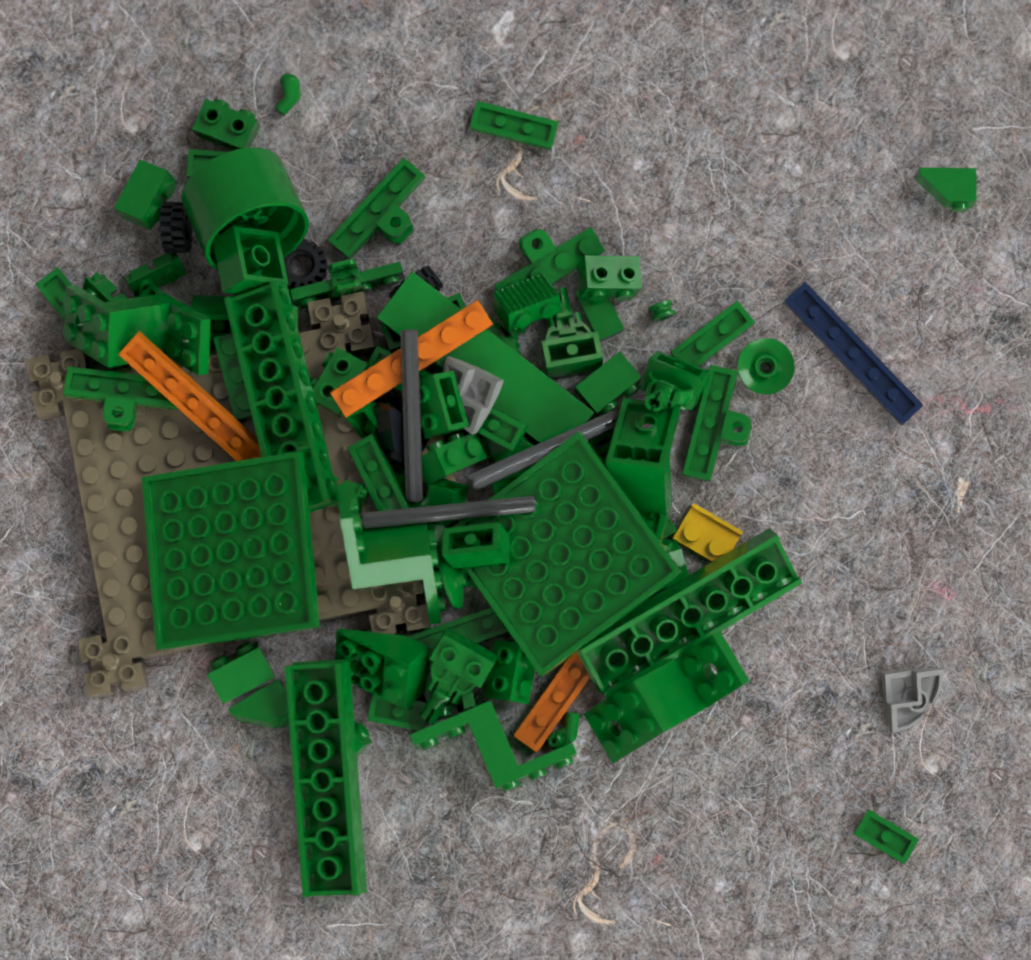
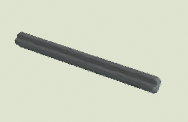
[401,329,423,502]
[468,410,619,490]
[362,496,536,529]

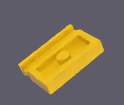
[672,503,743,562]

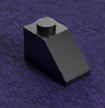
[374,401,430,464]

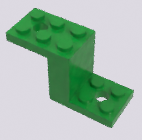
[63,285,211,376]
[606,398,680,543]
[338,483,446,624]
[584,631,750,764]
[410,701,577,793]

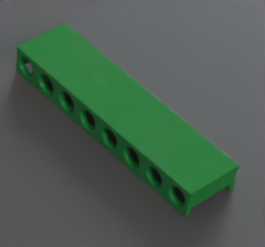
[376,271,594,443]
[224,280,339,513]
[576,528,802,699]
[285,659,367,897]

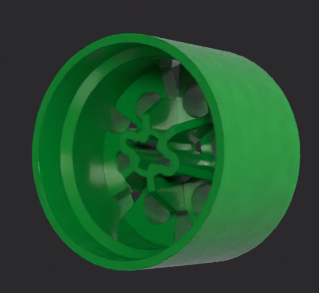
[181,148,309,270]

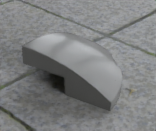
[443,357,504,435]
[881,668,943,733]

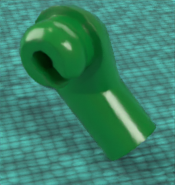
[274,73,301,116]
[548,711,580,749]

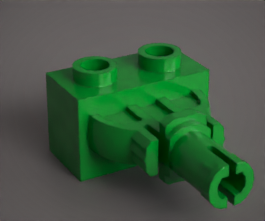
[541,287,603,378]
[639,351,710,412]
[419,627,497,724]

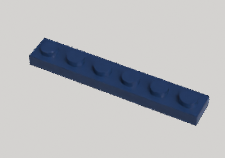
[784,282,923,426]

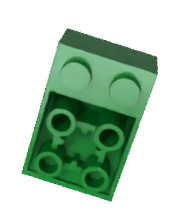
[335,628,429,710]

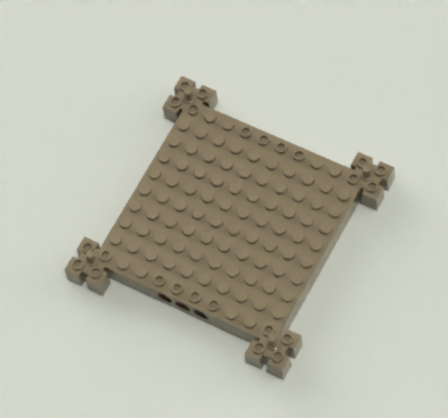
[26,291,431,699]

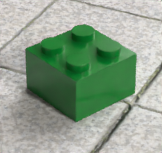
[213,226,289,295]

